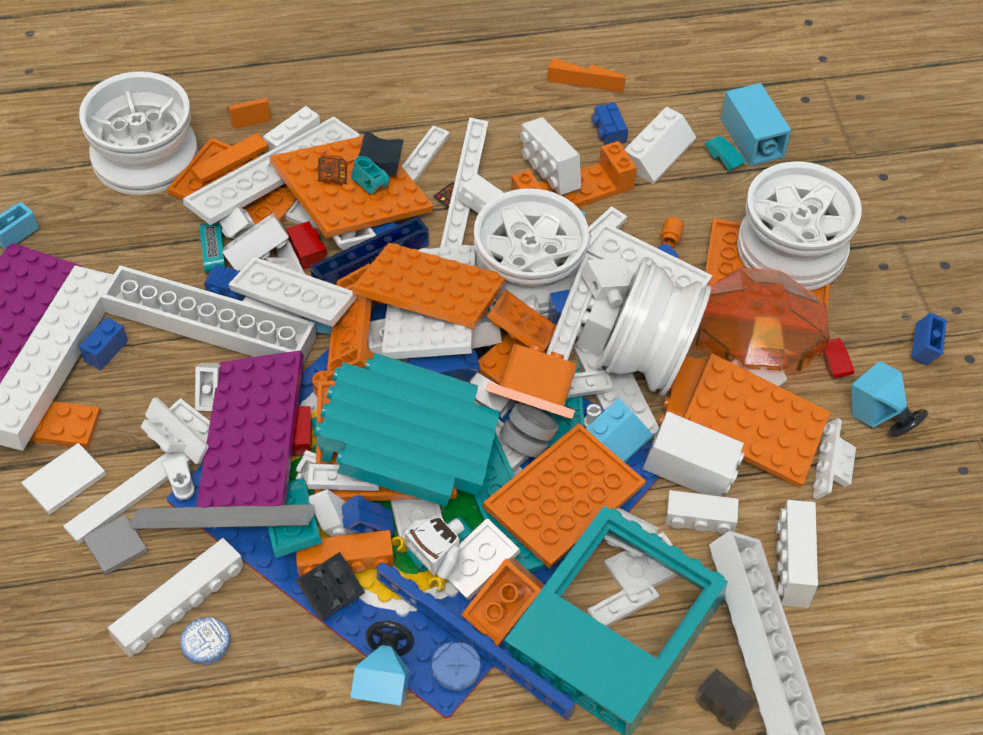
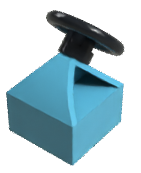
[852,361,928,438]
[350,620,414,706]

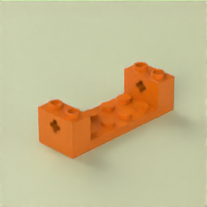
[511,141,637,208]
[326,263,381,381]

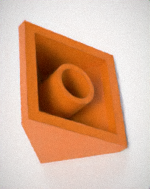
[226,98,271,129]

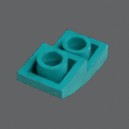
[704,136,746,172]

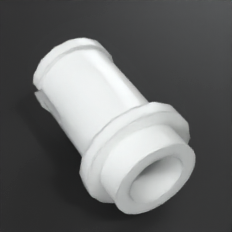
[584,404,601,428]

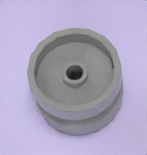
[500,403,559,458]

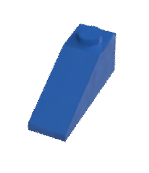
[407,350,481,382]

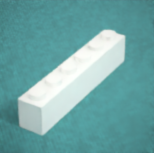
[108,538,243,658]

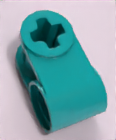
[351,156,389,194]

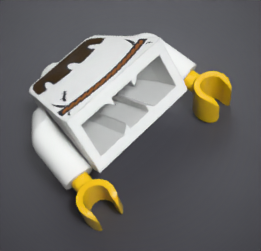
[392,516,464,593]

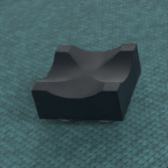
[359,131,404,176]

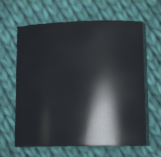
[296,552,365,621]

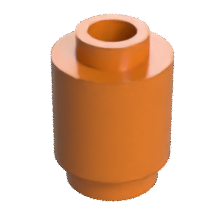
[660,217,684,248]

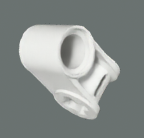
[162,454,195,500]

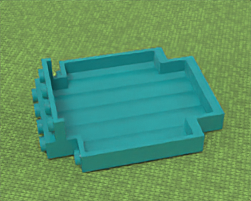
[314,353,500,506]

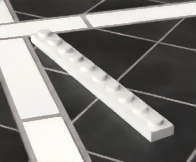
[440,117,488,247]

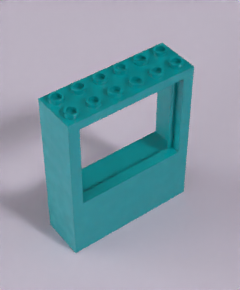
[504,506,728,735]

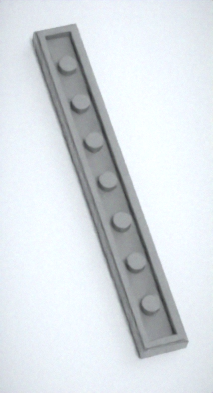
[130,505,315,529]

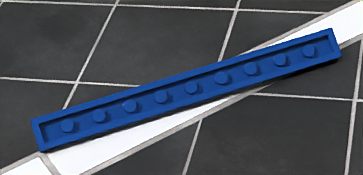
[376,562,575,721]

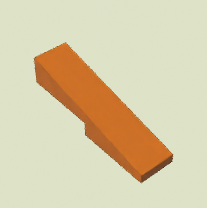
[547,58,626,92]

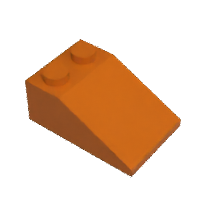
[461,558,545,646]

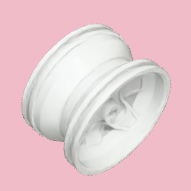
[79,72,198,195]
[737,161,862,291]
[474,189,589,318]
[596,258,711,396]

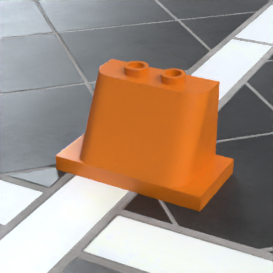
[485,344,578,420]

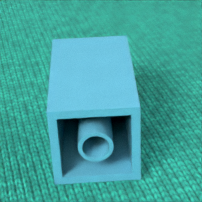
[720,83,791,166]

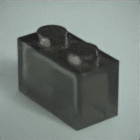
[695,668,756,731]

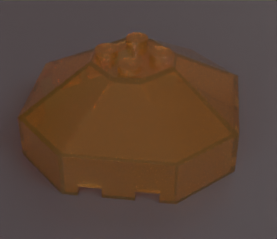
[695,268,830,372]

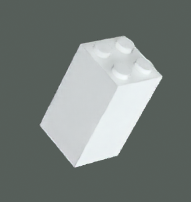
[643,411,744,496]

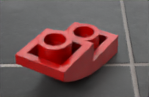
[820,337,855,378]

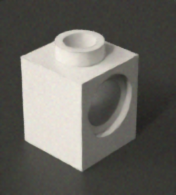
[219,207,256,239]

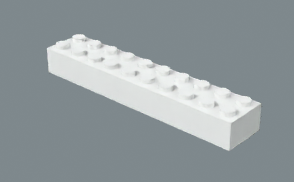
[0,266,113,451]
[100,266,317,364]
[709,531,825,735]

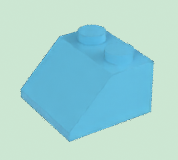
[586,398,654,462]

